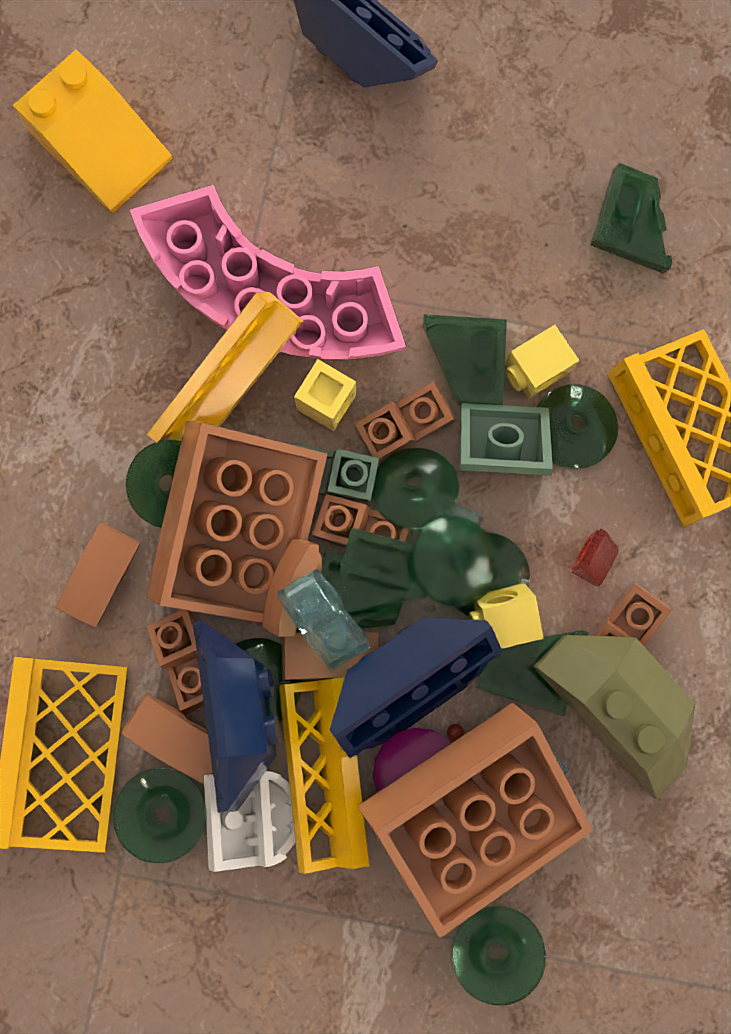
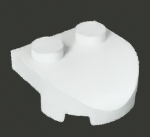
[204,771,295,872]

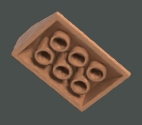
[146,421,327,623]
[358,703,593,938]

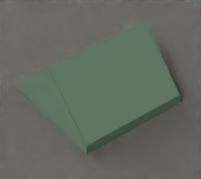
[457,403,553,476]

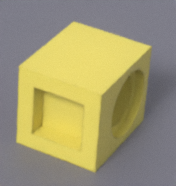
[505,325,579,399]
[294,359,356,432]
[469,583,544,649]

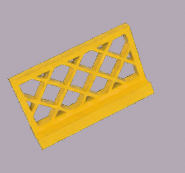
[607,329,731,527]
[0,657,128,853]

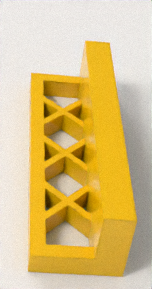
[147,292,304,447]
[279,677,370,874]

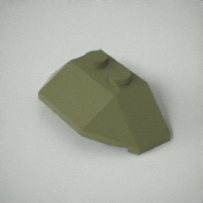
[533,635,695,799]

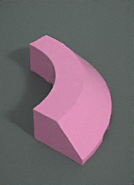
[130,185,406,359]

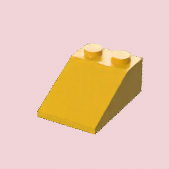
[13,49,173,214]

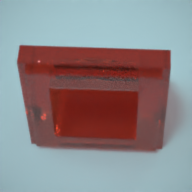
[571,529,619,586]

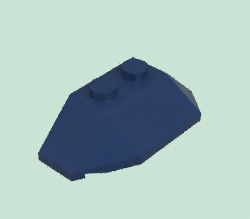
[294,0,438,87]
[330,617,502,758]
[193,621,281,813]

